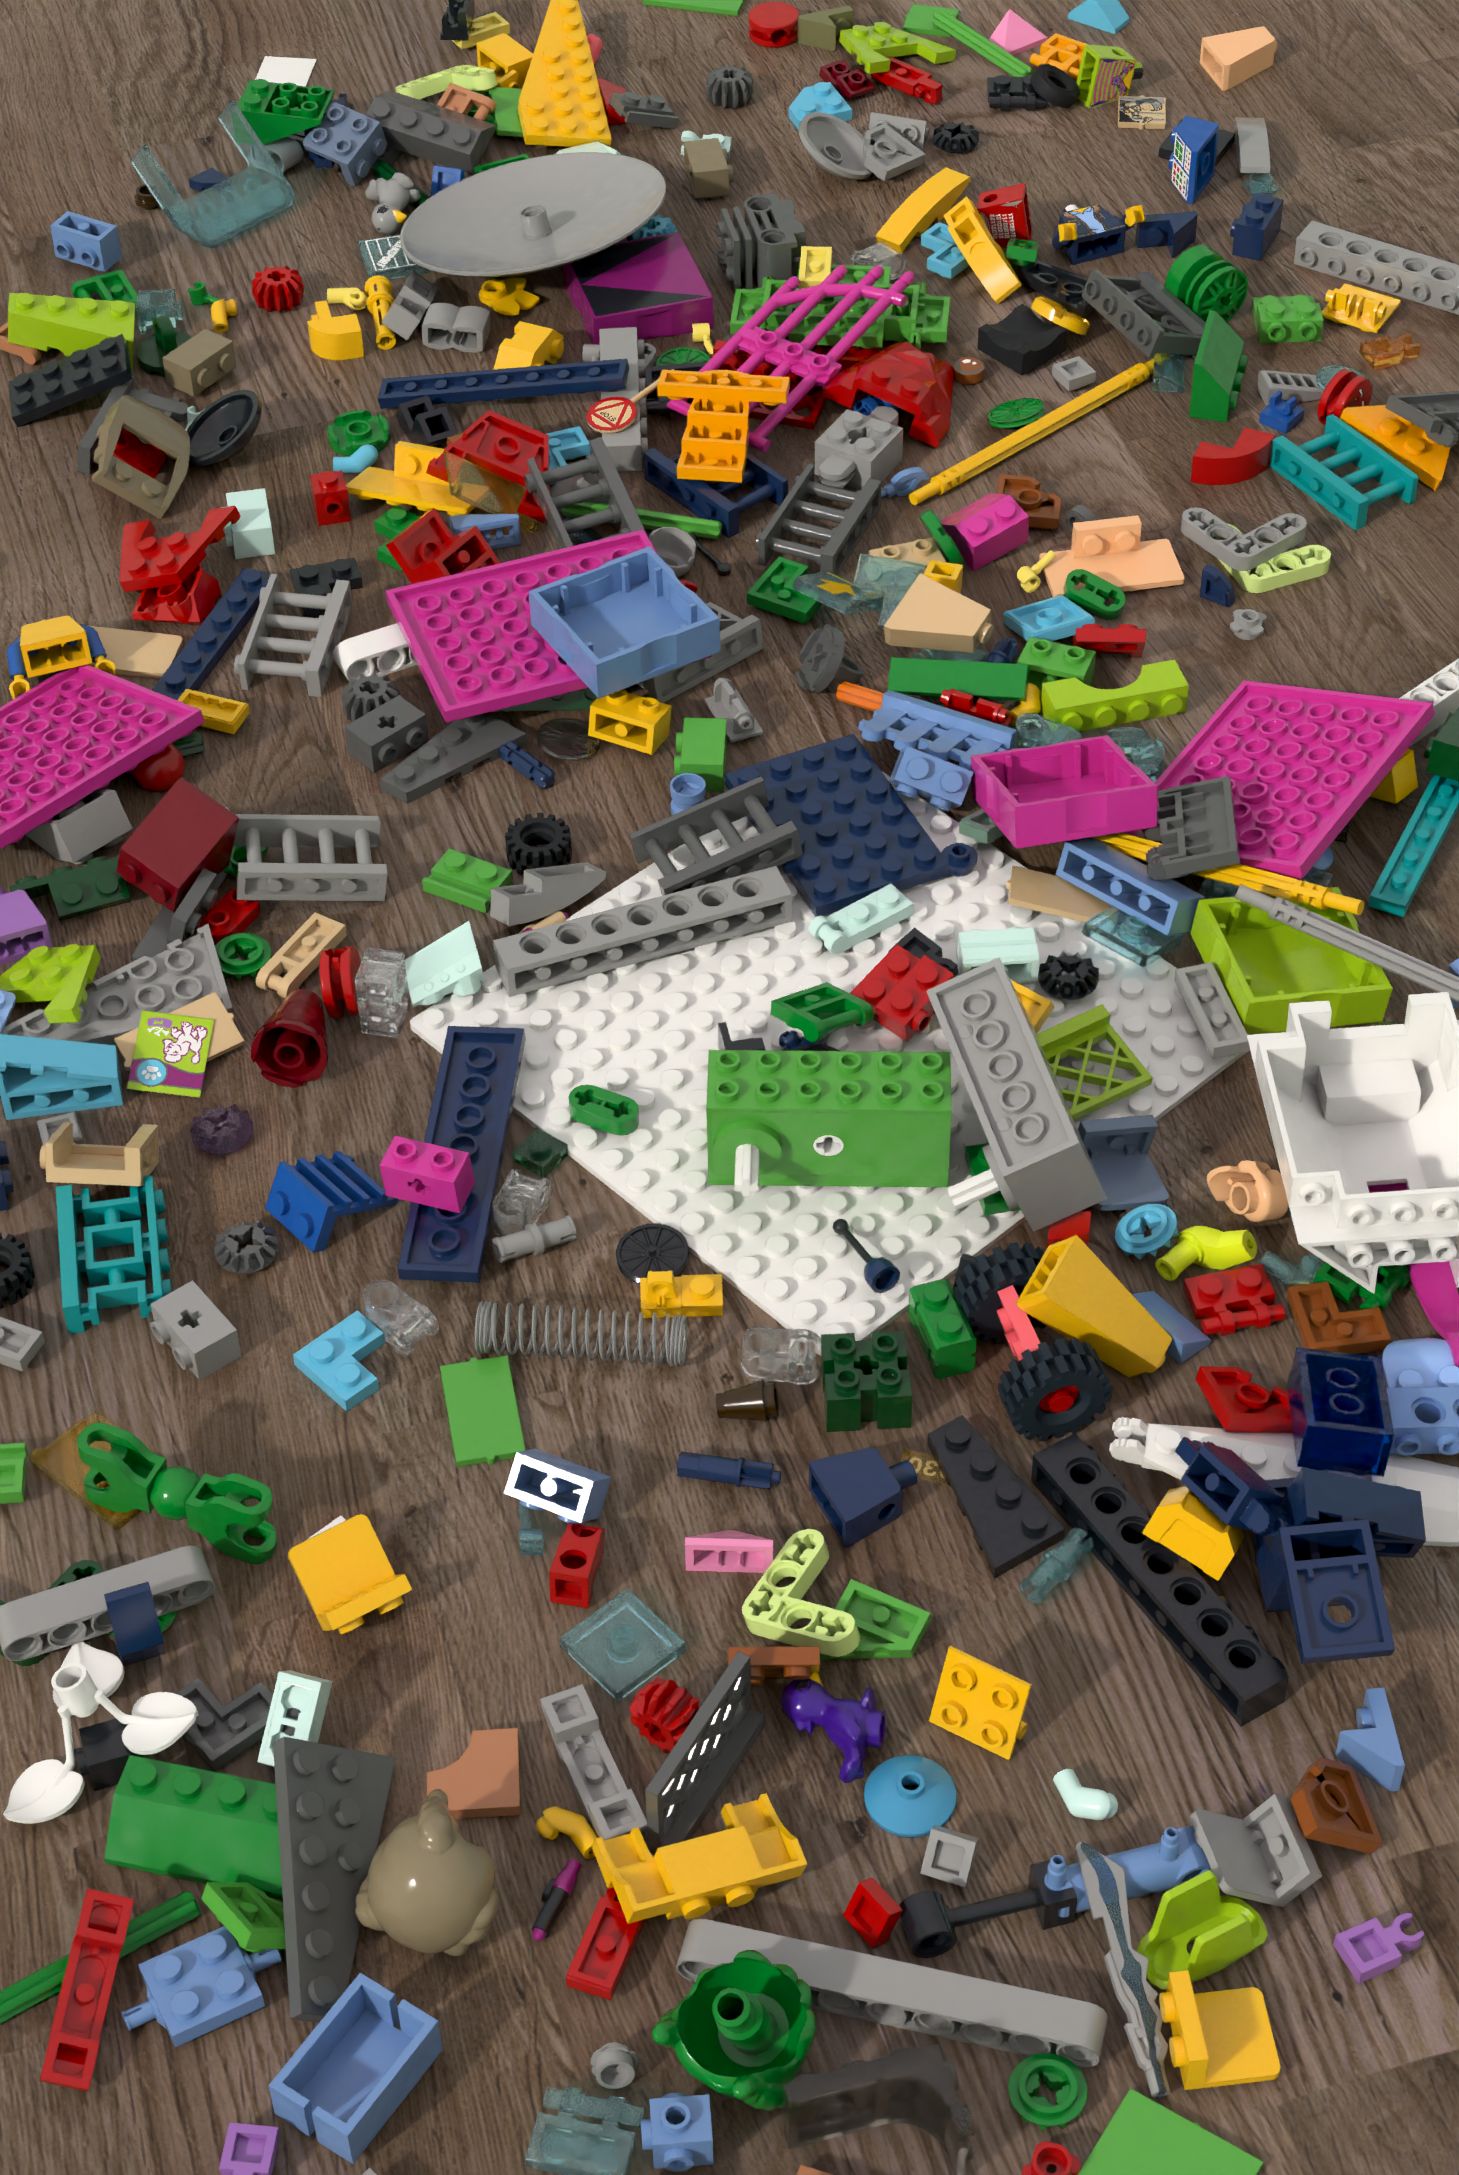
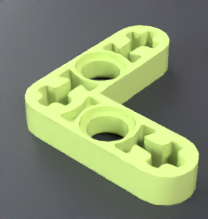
[395,65,498,100]
[1213,524,1331,593]
[742,1529,860,1657]

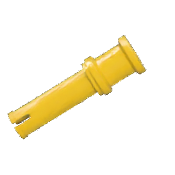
[364,275,396,350]

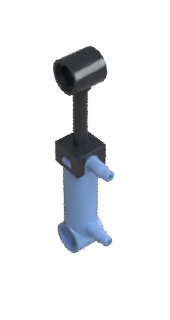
[899,1826,1212,1958]

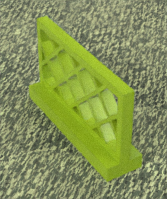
[1036,1004,1153,1121]

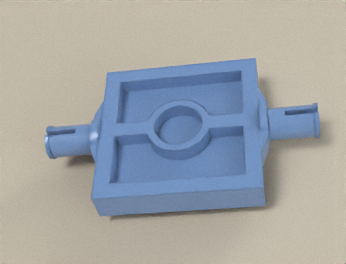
[121,1926,282,2047]

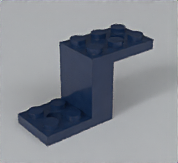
[1251,1477,1395,1664]

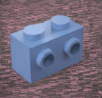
[50,211,122,272]
[889,746,974,811]
[504,1448,612,1525]

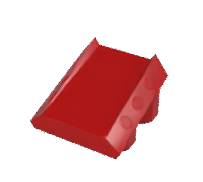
[132,564,222,626]

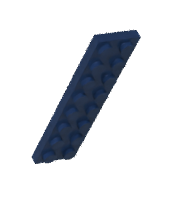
[397,1026,526,1283]

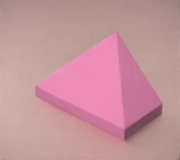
[989,9,1047,56]
[685,1530,773,1573]

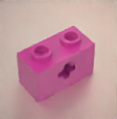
[379,1136,475,1213]

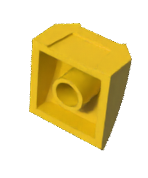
[1142,1486,1244,1581]

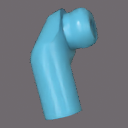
[333,444,378,473]

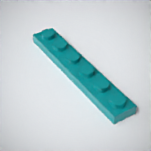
[1368,774,1459,917]

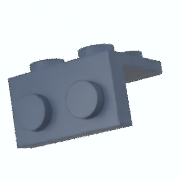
[303,103,388,187]
[1078,1115,1169,1211]

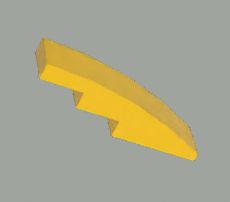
[875,167,971,253]

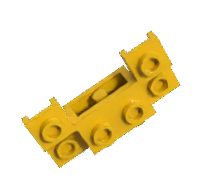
[592,1793,807,1924]

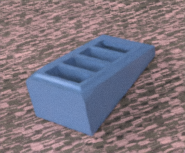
[449,514,521,550]

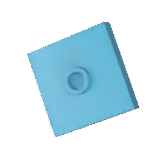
[1003,595,1095,642]

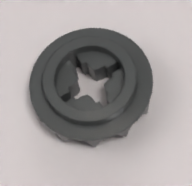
[213,1219,279,1274]

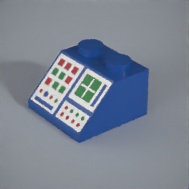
[1168,116,1219,204]

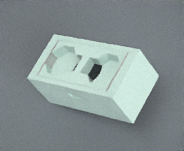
[257,1670,332,1767]

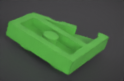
[820,1579,932,1660]
[201,1882,286,1953]

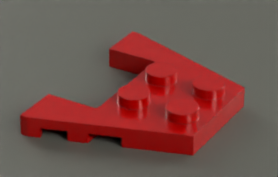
[426,410,549,523]
[119,506,241,592]

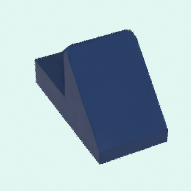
[1135,211,1198,258]

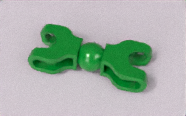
[77,1422,277,1564]

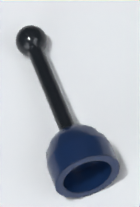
[833,1219,900,1293]

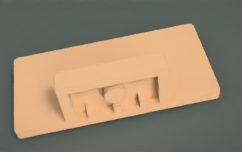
[1039,515,1185,597]

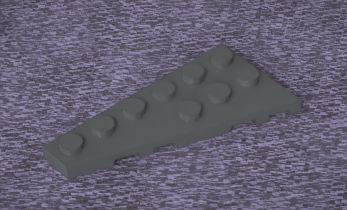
[273,1737,396,2023]

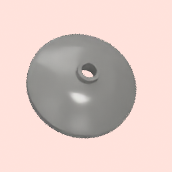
[798,112,873,180]

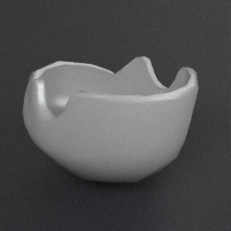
[649,527,696,578]

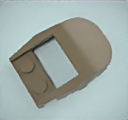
[92,395,190,519]

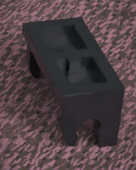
[440,0,475,40]

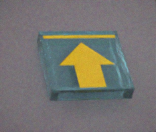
[792,571,884,615]

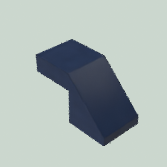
[104,1582,166,1666]

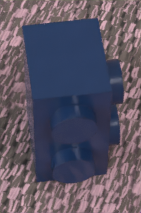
[1230,193,1284,261]

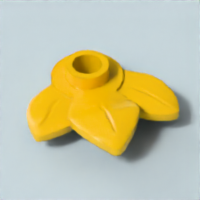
[479,278,540,316]

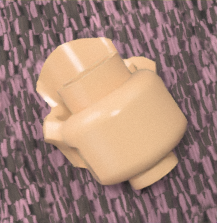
[1207,1160,1289,1222]

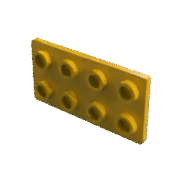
[346,441,489,516]

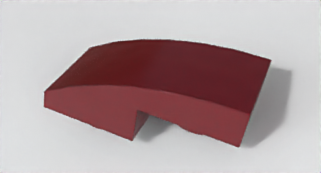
[819,59,875,99]

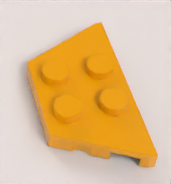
[1340,405,1451,491]

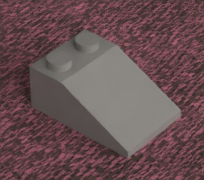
[25,789,133,865]

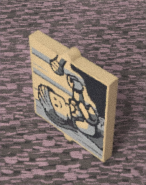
[1118,95,1166,130]

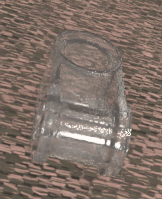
[851,242,907,280]
[492,1168,553,1238]
[363,1280,439,1357]
[740,1326,821,1385]

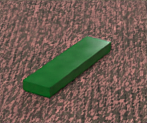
[887,657,1030,702]

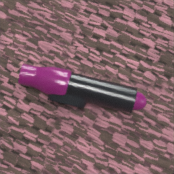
[531,1859,582,1941]

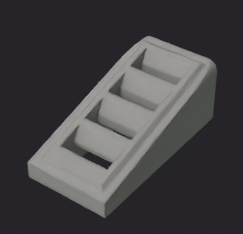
[1257,370,1325,407]

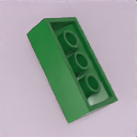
[104,1755,283,1900]

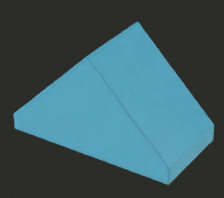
[1068,0,1130,34]

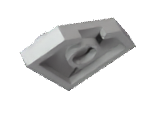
[863,123,926,181]

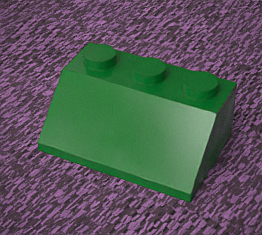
[1189,310,1248,422]

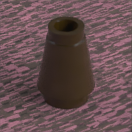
[716,1380,779,1422]

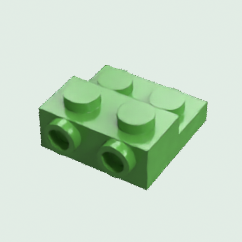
[1251,294,1324,343]

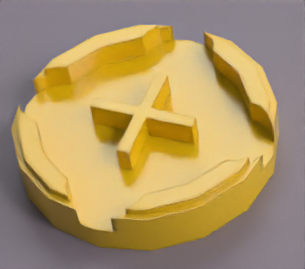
[1031,296,1090,335]

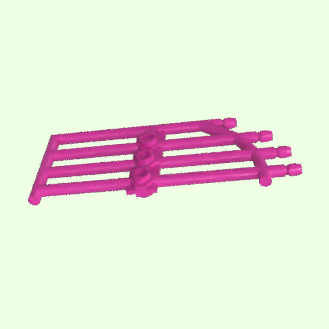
[667,265,915,452]

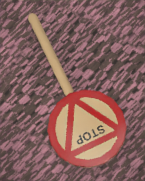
[586,369,674,433]

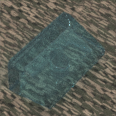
[1152,353,1185,393]

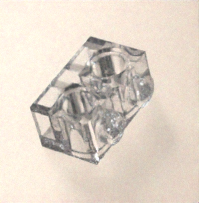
[355,947,410,1038]

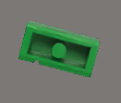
[908,1279,976,1379]

